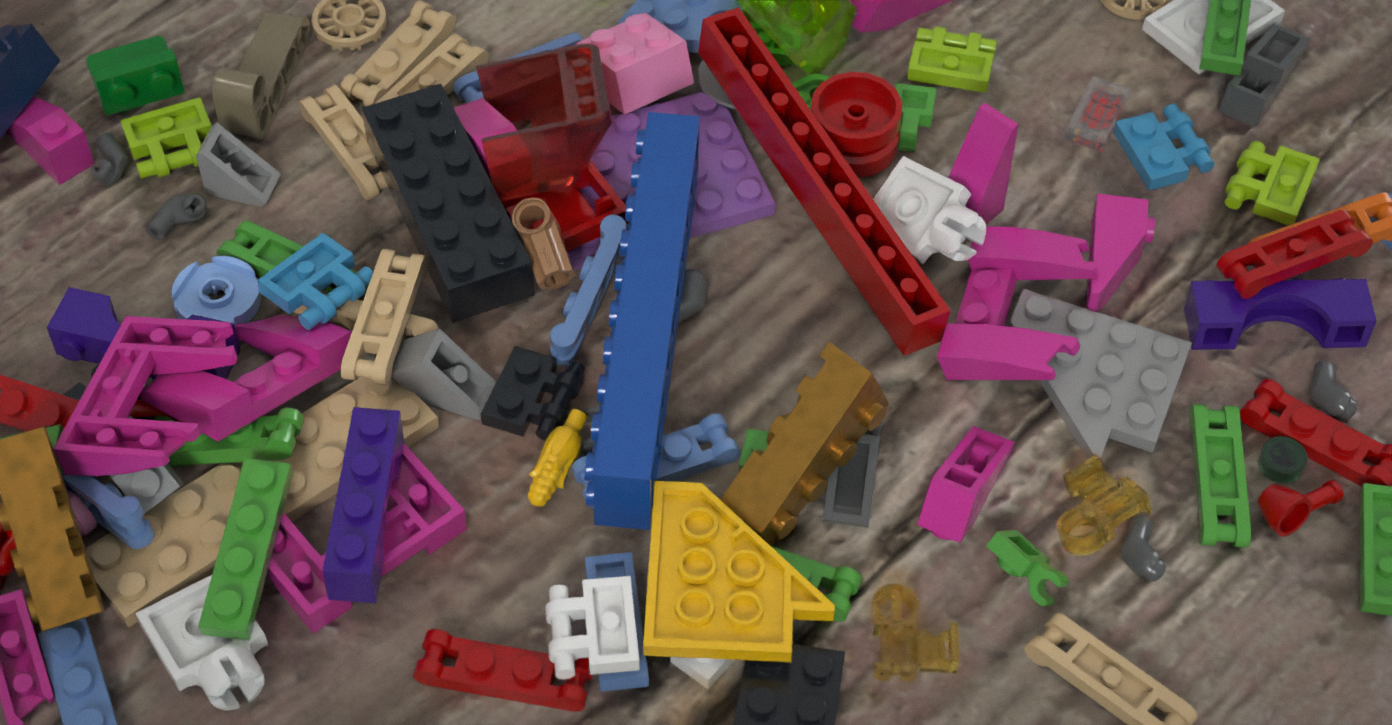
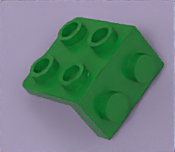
[86,36,185,116]

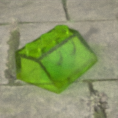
[736,0,856,74]

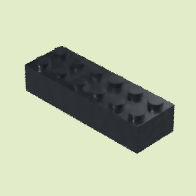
[361,83,535,323]

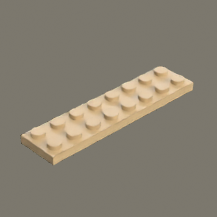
[85,377,439,628]

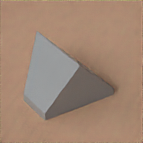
[196,122,281,207]

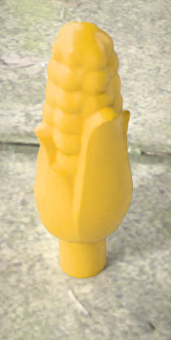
[527,409,588,507]

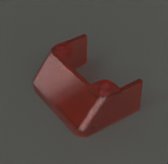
[476,44,612,201]

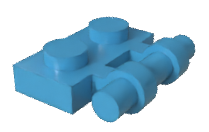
[1113,104,1215,191]
[257,233,373,330]

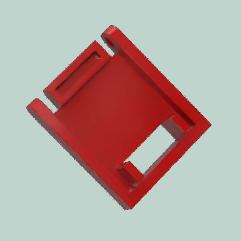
[499,155,629,252]

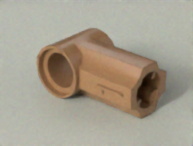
[512,197,576,290]

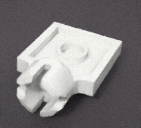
[873,156,986,264]
[135,575,268,711]

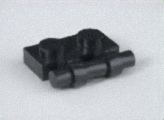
[481,346,585,441]

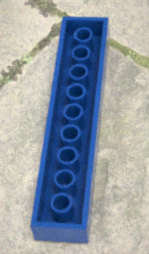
[585,112,700,530]

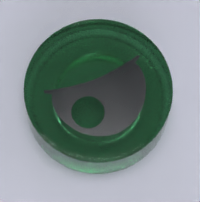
[1258,436,1308,483]

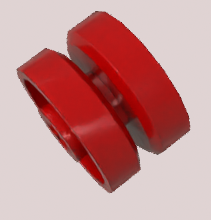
[811,72,902,178]

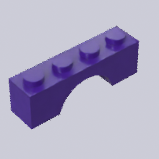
[1184,278,1377,350]
[47,287,241,379]
[322,407,404,604]

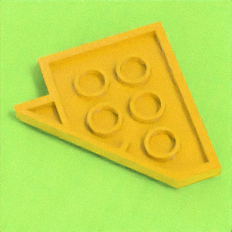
[643,481,835,662]

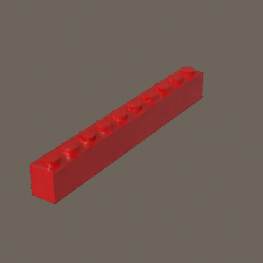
[698,7,951,356]

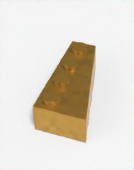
[720,342,889,546]
[0,426,105,631]

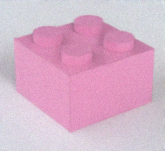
[577,13,694,115]

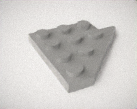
[1009,289,1192,468]

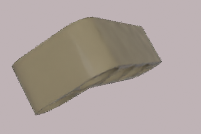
[212,11,310,140]

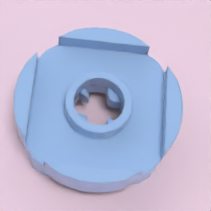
[172,256,262,325]

